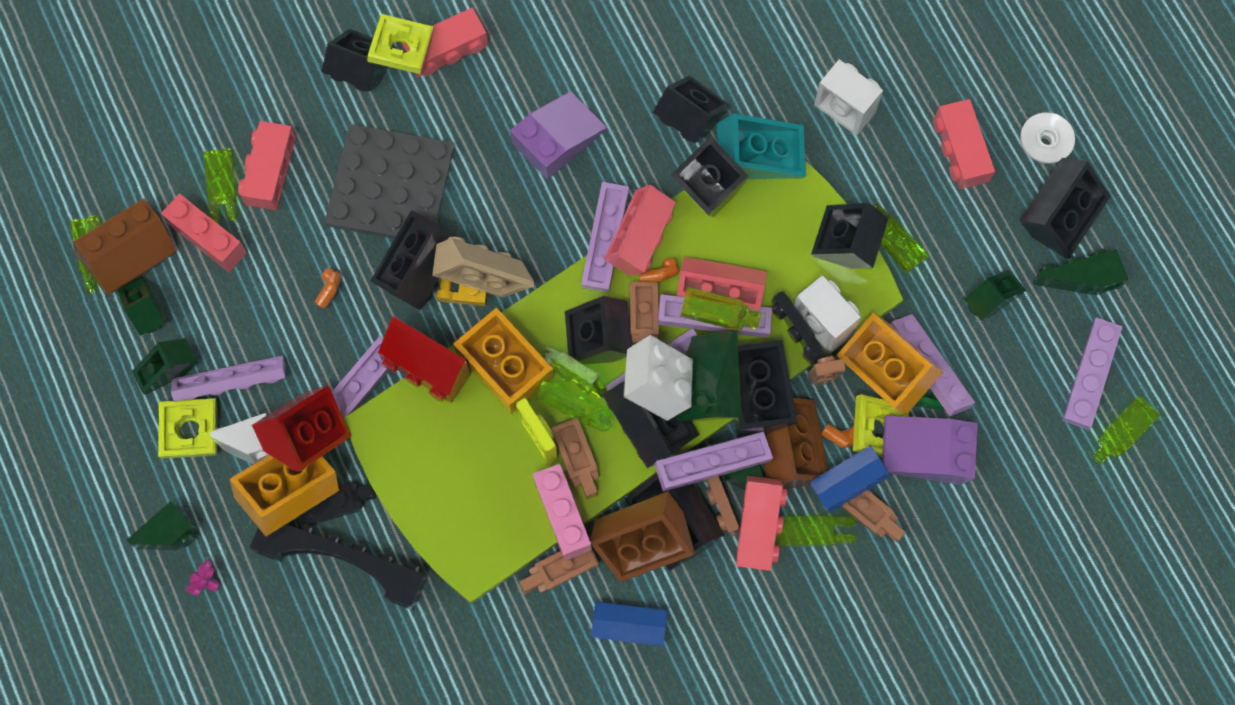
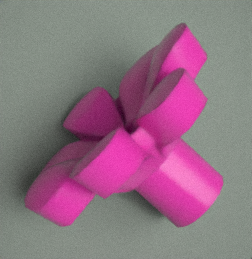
[185,559,219,596]

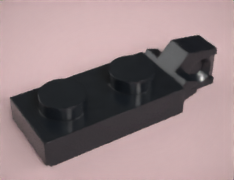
[771,291,826,366]
[298,483,376,526]

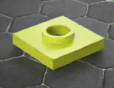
[367,14,433,74]
[853,394,909,457]
[158,398,217,459]
[516,398,558,464]

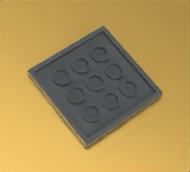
[324,124,455,239]

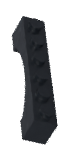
[249,522,427,611]

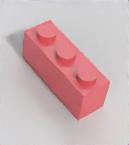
[401,7,488,78]
[933,99,995,189]
[238,121,296,211]
[604,185,676,276]
[161,193,247,273]
[677,257,767,310]
[736,476,787,571]

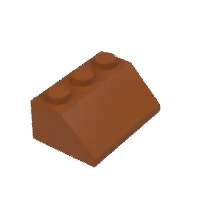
[73,198,177,296]
[764,398,828,489]
[590,492,695,582]

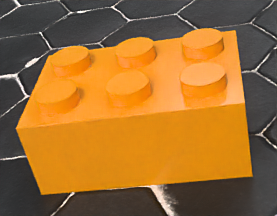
[453,307,554,414]
[836,313,943,415]
[230,455,339,536]

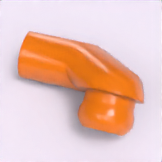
[639,258,679,283]
[314,268,341,309]
[821,423,854,448]

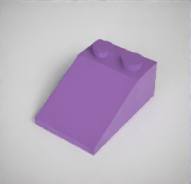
[510,92,607,180]
[882,416,978,485]

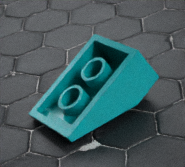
[717,113,806,179]

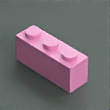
[533,464,592,561]

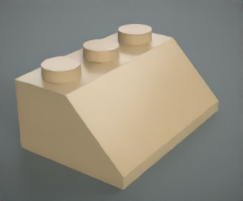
[432,237,534,298]

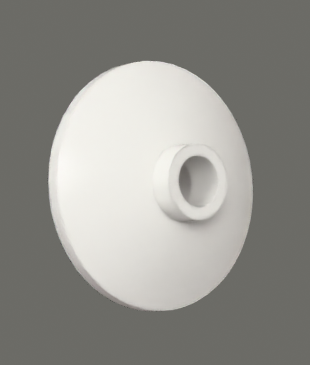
[1020,113,1075,164]

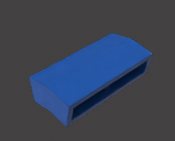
[810,445,890,513]
[591,602,667,646]

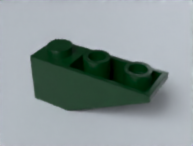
[1033,249,1129,295]

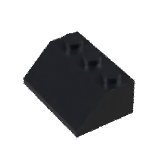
[1020,158,1111,259]
[371,210,459,310]
[734,340,797,438]
[602,381,699,468]
[625,472,725,571]

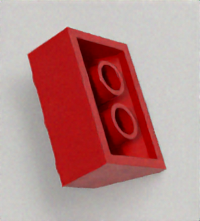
[378,316,470,403]
[252,385,351,472]

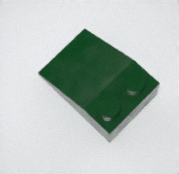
[676,330,742,421]

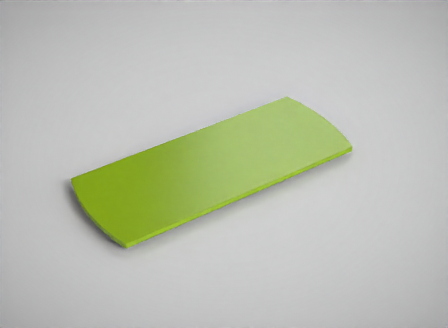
[344,161,903,604]

